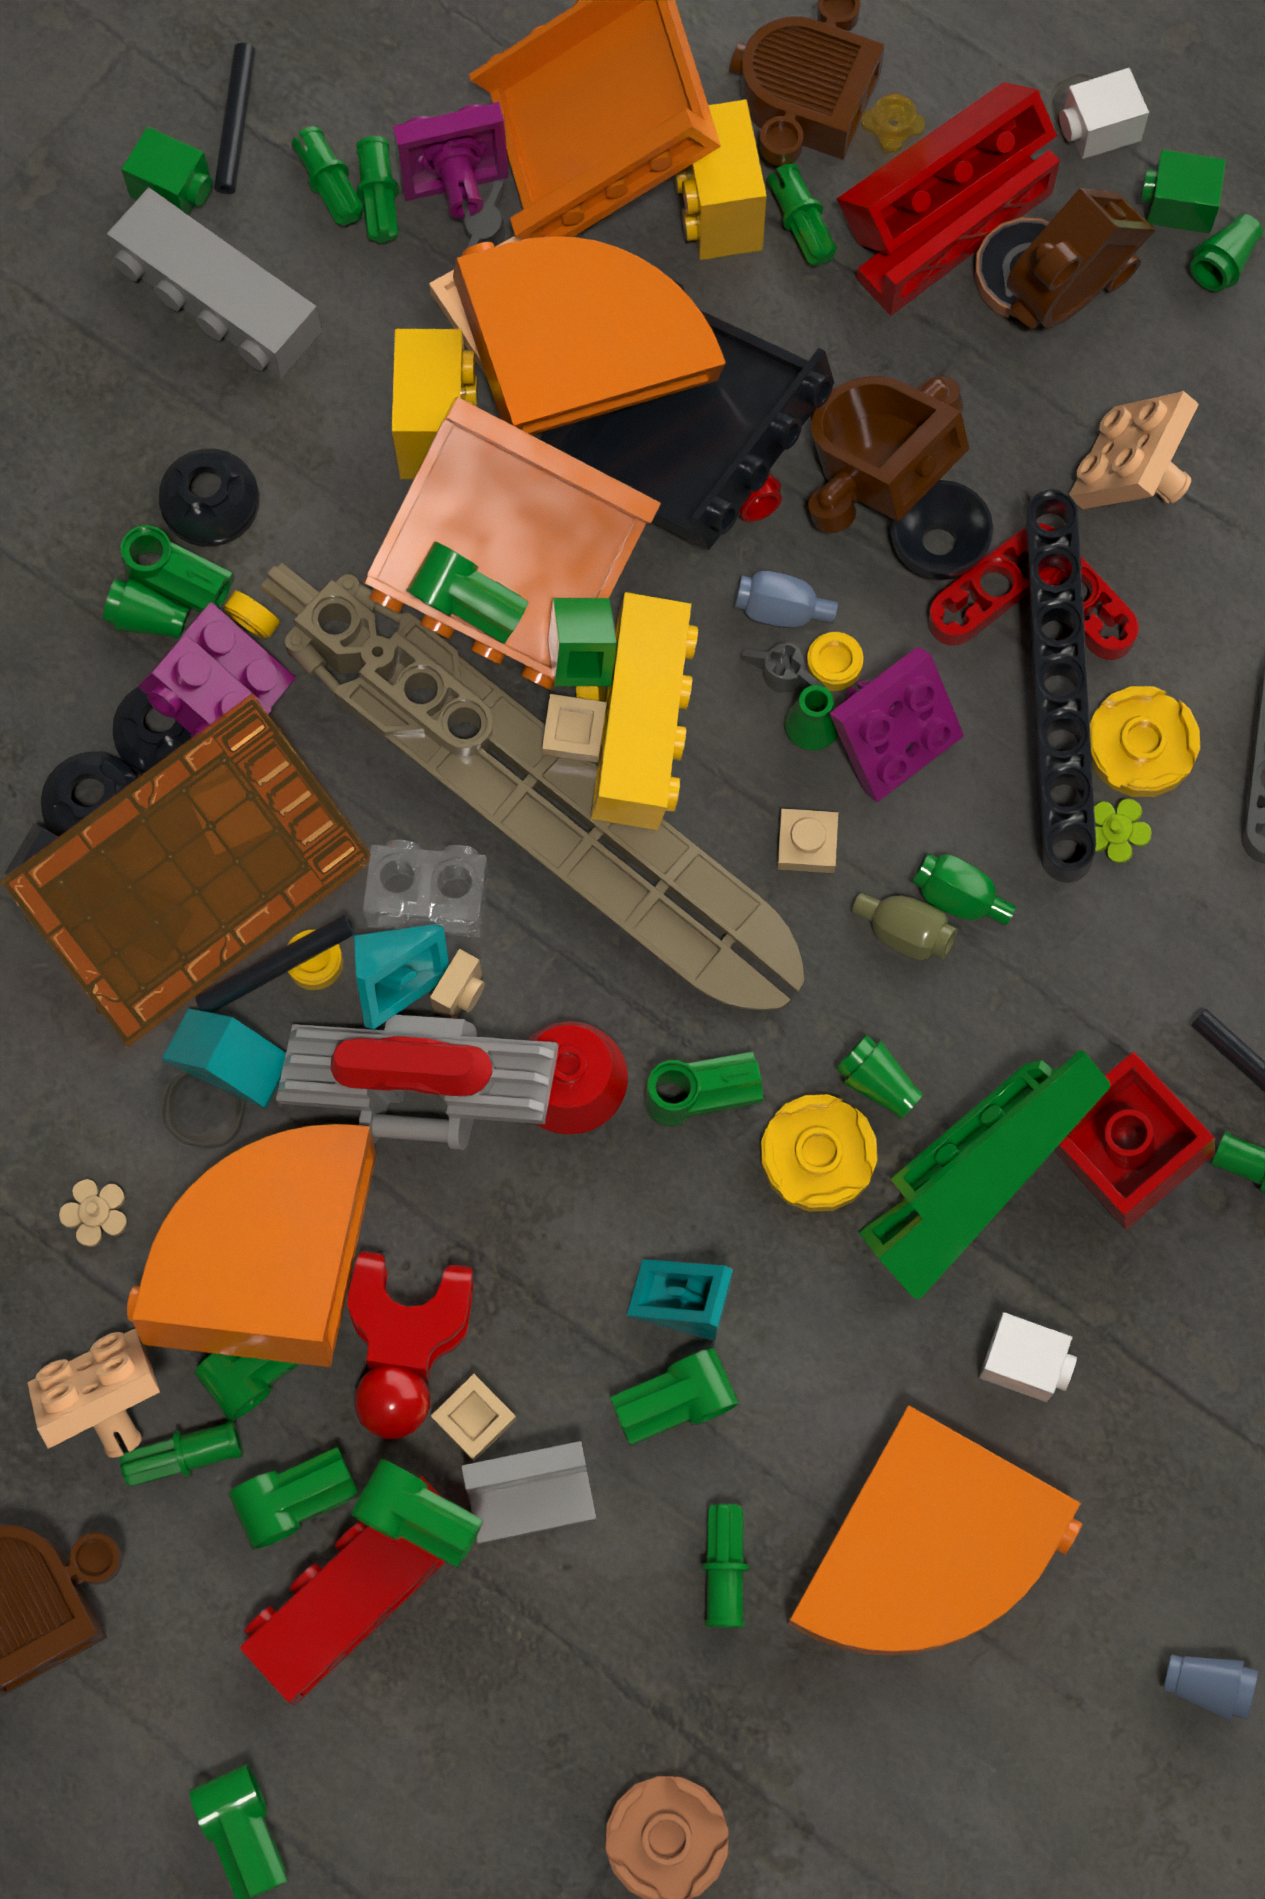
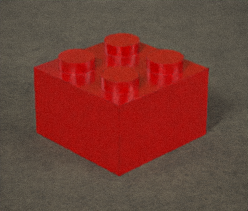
[1053,1051,1215,1230]

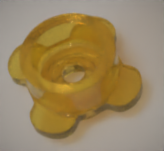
[862,93,926,152]

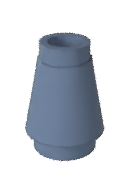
[1164,1655,1259,1722]

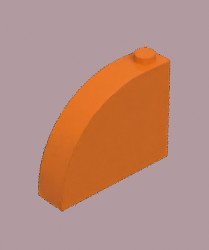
[453,236,726,435]
[127,1124,377,1367]
[787,1405,1082,1656]

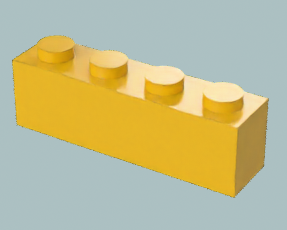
[590,592,698,830]

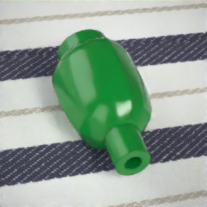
[911,853,1016,926]

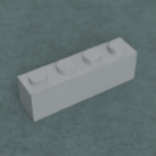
[107,187,322,378]

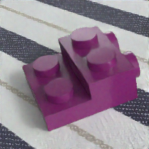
[138,602,296,756]

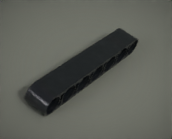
[1025,489,1096,883]

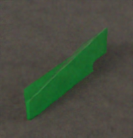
[859,1050,1110,1299]

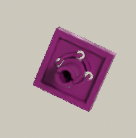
[392,102,509,218]
[829,646,964,802]

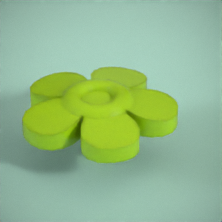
[1094,799,1152,863]

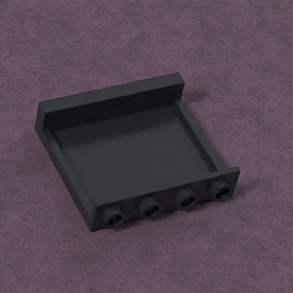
[539,281,835,550]

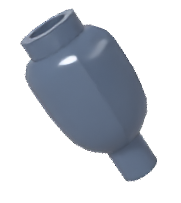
[734,571,838,628]

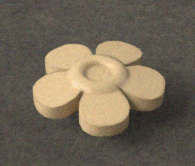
[59,1179,127,1247]

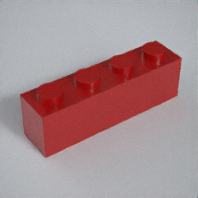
[836,82,1057,254]
[239,1475,446,1706]

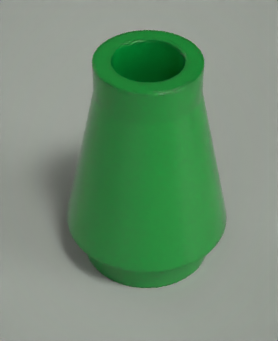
[1190,214,1263,292]
[102,577,190,639]
[785,685,839,751]
[836,1035,923,1120]

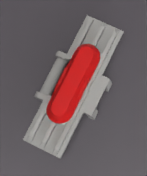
[276,1015,559,1150]

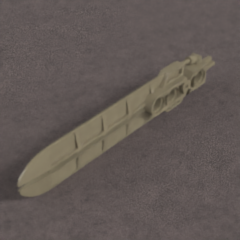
[261,563,805,1011]

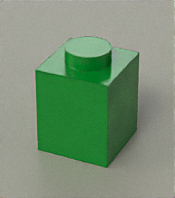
[121,126,212,216]
[1140,149,1226,234]
[548,598,617,686]

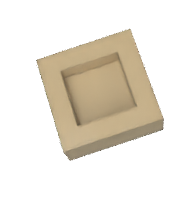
[542,694,607,763]
[777,809,838,873]
[430,949,485,1019]
[431,1374,517,1462]

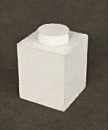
[1060,68,1149,159]
[979,1312,1077,1402]

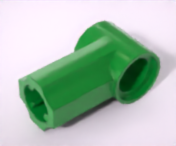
[121,525,234,613]
[406,541,529,644]
[644,1052,764,1126]
[610,1348,740,1447]
[194,1353,300,1421]
[228,1447,359,1550]
[350,1459,484,1569]
[189,1764,289,1899]

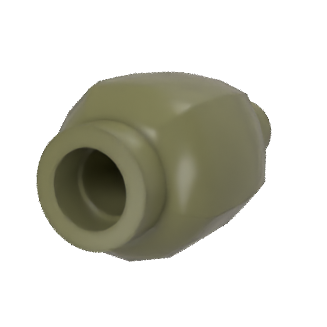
[852,892,958,960]

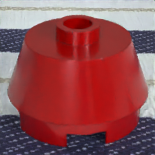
[527,1021,628,1135]

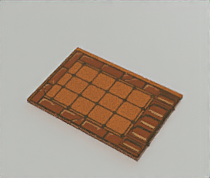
[0,693,375,1047]

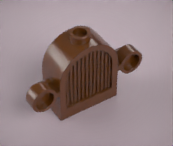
[729,0,885,165]
[1006,188,1155,329]
[808,376,970,533]
[0,1525,123,1698]

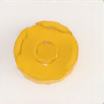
[1090,686,1200,797]
[761,1095,877,1212]

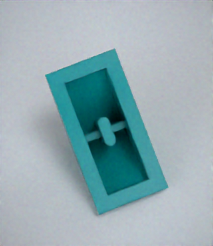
[354,924,449,1030]
[162,1008,286,1110]
[627,1259,733,1341]

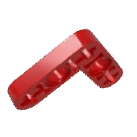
[928,523,1139,660]

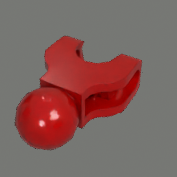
[347,1251,474,1439]

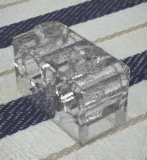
[363,840,489,938]

